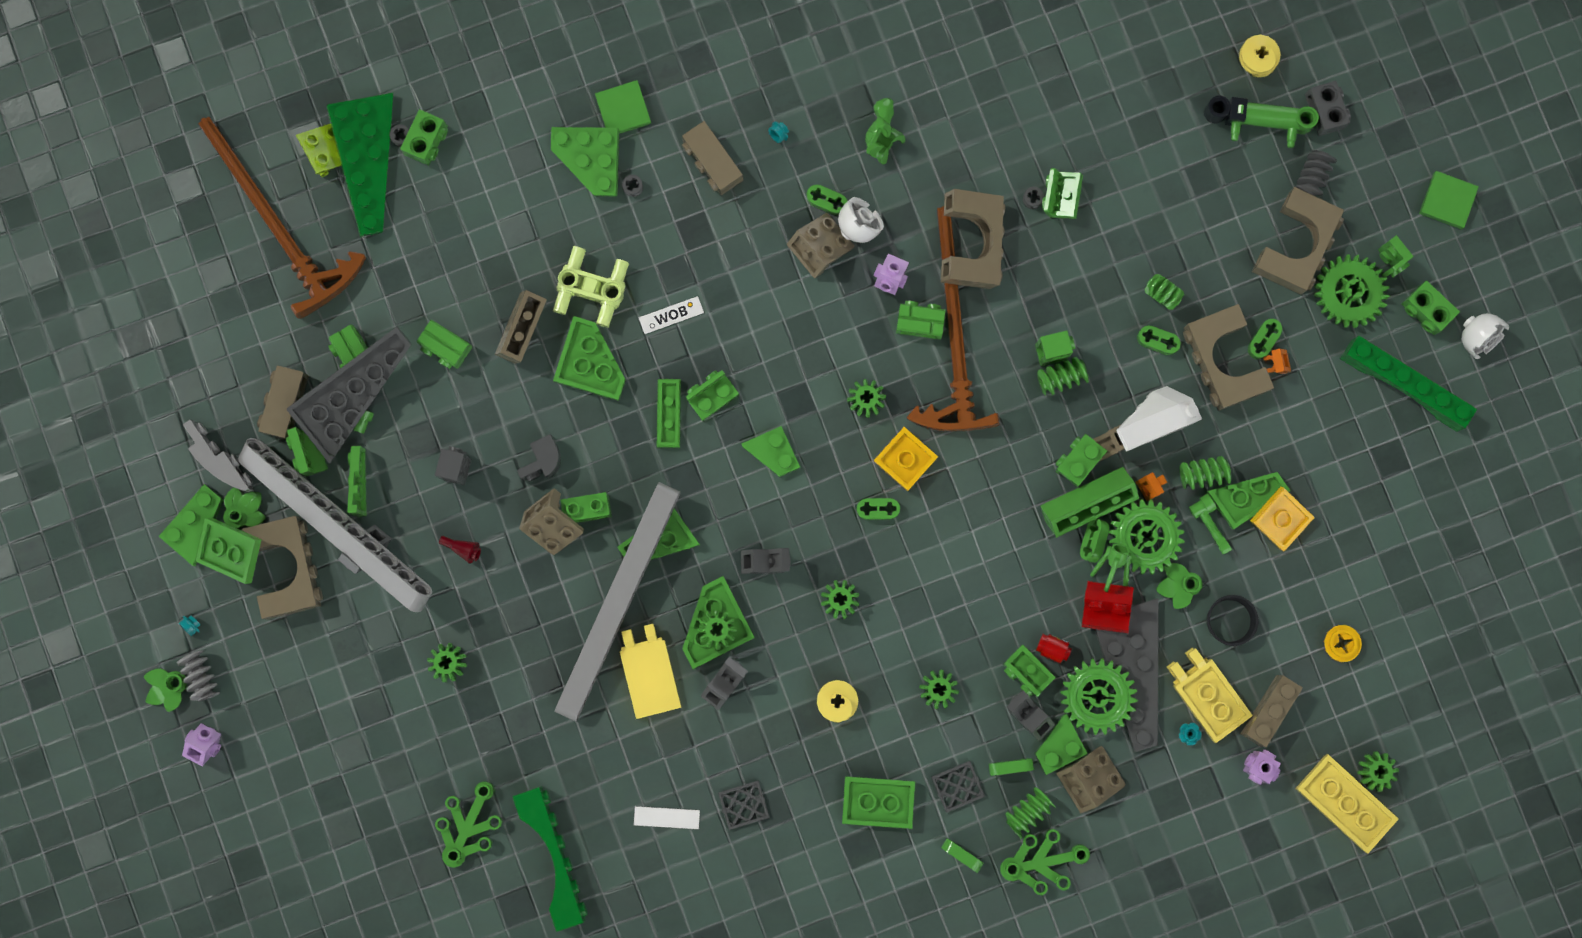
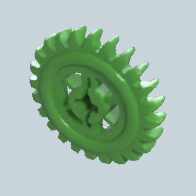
[1314,254,1390,328]
[1109,499,1185,575]
[1060,658,1138,735]

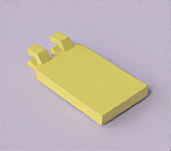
[620,624,681,719]
[1166,648,1253,743]

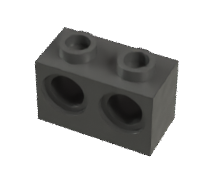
[1305,81,1351,136]
[435,446,472,486]

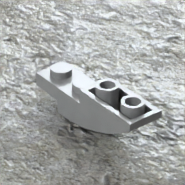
[183,420,255,492]

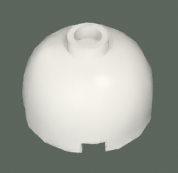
[838,197,884,243]
[1462,313,1509,359]

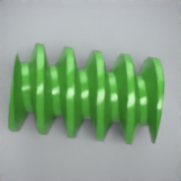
[1037,357,1089,396]
[1180,456,1231,490]
[1005,787,1056,839]

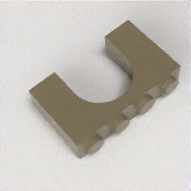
[1252,187,1344,295]
[941,189,1005,289]
[1183,304,1274,411]
[242,516,323,620]

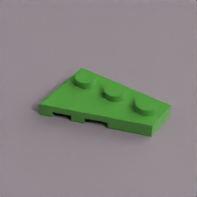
[347,446,367,517]
[1206,472,1291,530]
[159,484,224,566]
[617,509,700,560]

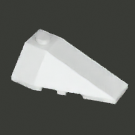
[1116,386,1202,452]

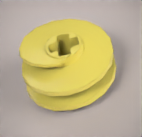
[1239,35,1281,78]
[817,680,858,722]

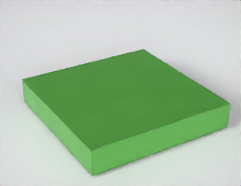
[595,80,651,134]
[1419,171,1479,230]

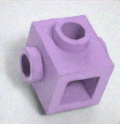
[874,254,909,295]
[182,724,221,767]
[1243,750,1281,785]

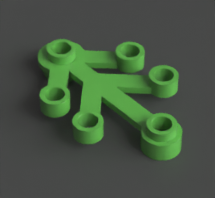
[435,781,502,867]
[1000,829,1090,895]

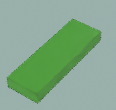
[657,379,681,448]

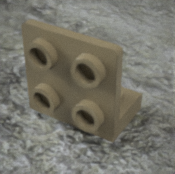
[786,213,855,279]
[519,488,584,555]
[1056,746,1126,813]

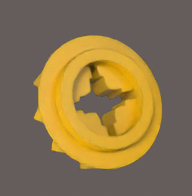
[1323,625,1362,662]

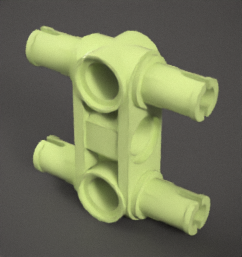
[553,246,629,328]

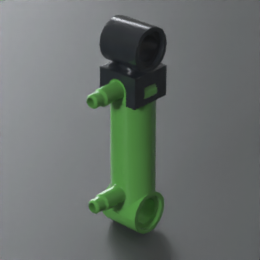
[1204,95,1319,148]

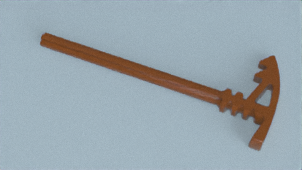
[198,117,366,319]
[907,206,1000,432]

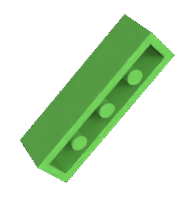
[1040,467,1139,538]

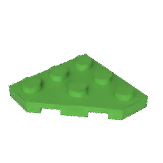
[551,127,619,197]
[553,316,626,401]
[682,576,755,669]

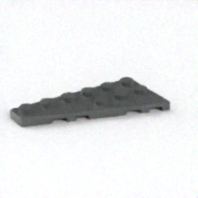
[286,326,412,464]
[1095,598,1158,752]

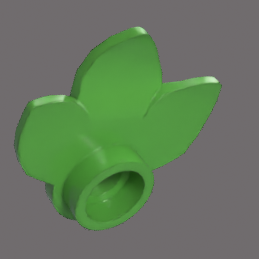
[223,487,266,529]
[1156,563,1202,609]
[144,668,187,712]

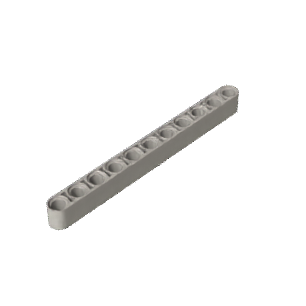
[238,438,432,612]
[555,482,681,722]

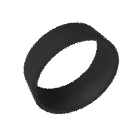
[1207,595,1259,646]

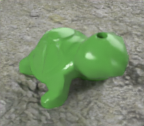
[865,98,906,164]

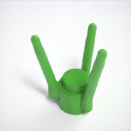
[1090,544,1132,592]

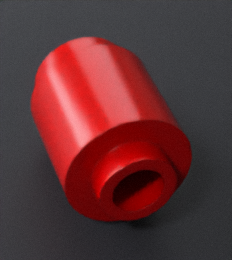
[1036,634,1072,664]

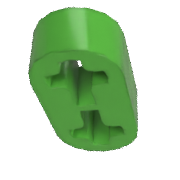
[807,184,847,216]
[1248,319,1282,359]
[1137,325,1181,355]
[856,498,900,520]
[1080,518,1109,563]
[989,758,1034,776]
[941,838,984,873]

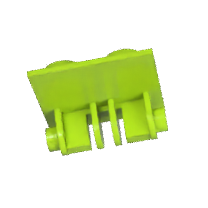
[296,124,341,177]

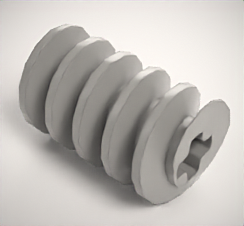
[177,650,220,702]

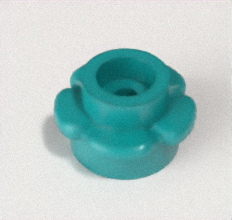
[768,121,789,143]
[178,615,200,636]
[1179,723,1202,746]

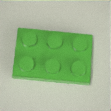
[196,517,262,584]
[842,776,915,829]

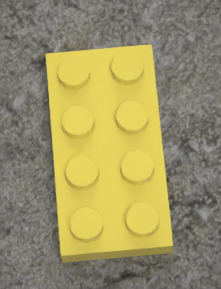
[1295,754,1399,854]

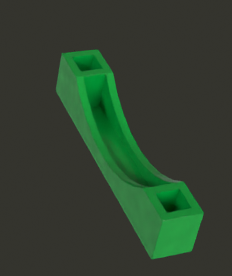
[1340,335,1477,432]
[512,786,588,932]

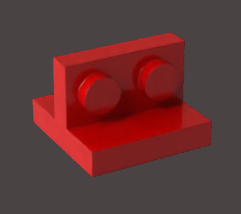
[1082,581,1134,633]

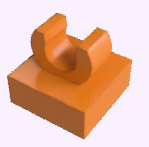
[1263,349,1291,374]
[1136,472,1167,501]

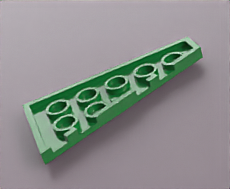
[326,93,393,237]

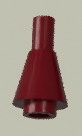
[439,536,481,564]

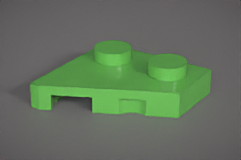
[741,426,800,477]
[1035,713,1088,775]

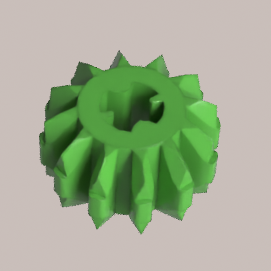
[1144,274,1184,310]
[847,379,886,418]
[821,580,859,619]
[697,610,737,650]
[427,643,467,682]
[919,670,959,709]
[1357,751,1399,792]

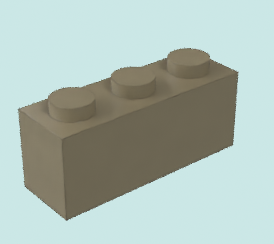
[682,121,743,196]
[495,290,547,364]
[257,365,309,440]
[1240,675,1303,747]

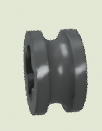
[390,125,409,147]
[622,175,643,197]
[1023,187,1044,209]

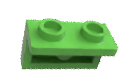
[1042,168,1083,219]
[286,427,328,477]
[1055,434,1107,487]
[1003,645,1056,697]

